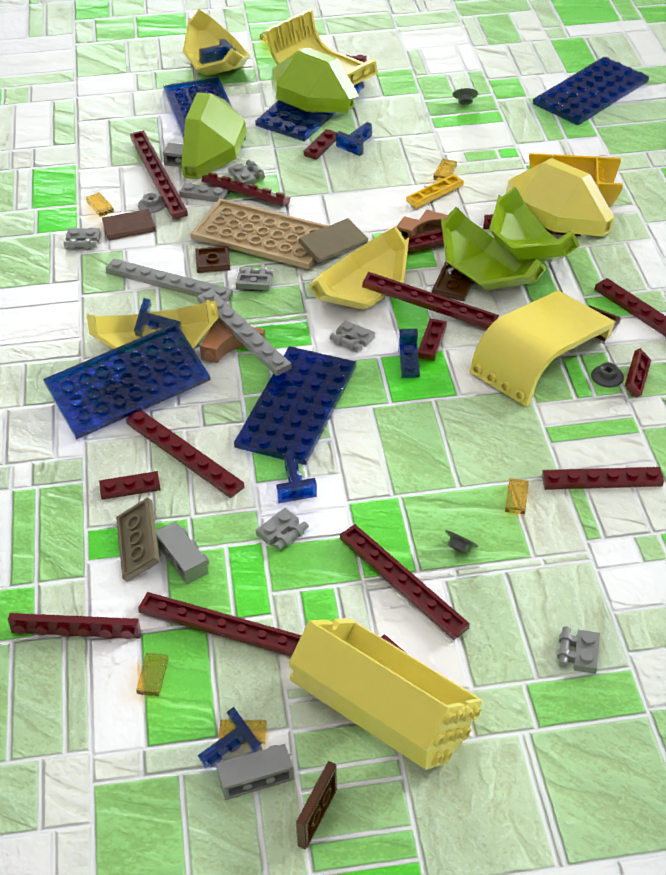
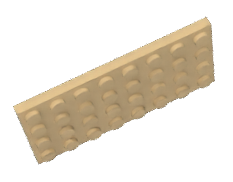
[190,198,329,269]

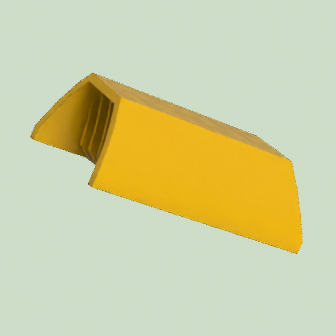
[529,153,623,206]

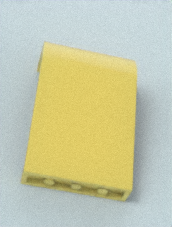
[265,9,378,86]
[470,290,615,407]

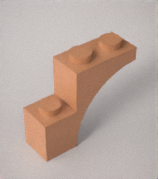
[396,209,448,238]

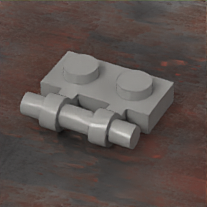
[228,159,265,185]
[64,228,101,249]
[235,267,273,290]
[329,320,375,352]
[256,508,309,550]
[557,626,600,674]

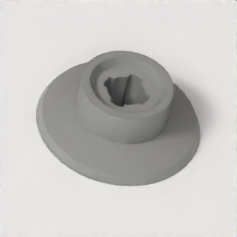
[138,192,165,213]

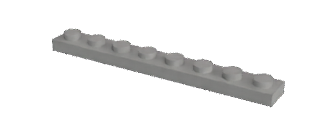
[106,258,233,303]
[197,289,292,376]

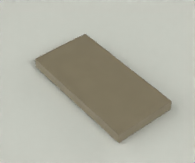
[298,218,368,263]
[116,498,160,582]

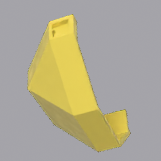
[183,9,251,76]
[506,158,614,237]
[309,226,409,310]
[87,300,219,365]

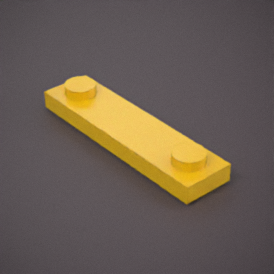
[406,174,464,208]

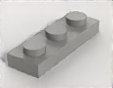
[179,183,229,202]

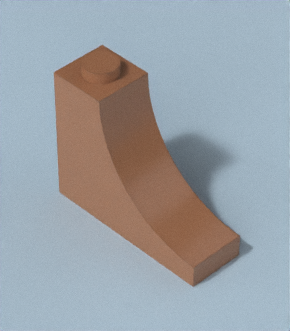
[200,320,266,363]

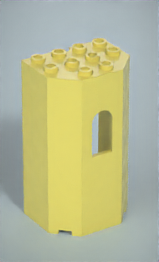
[289,618,483,770]

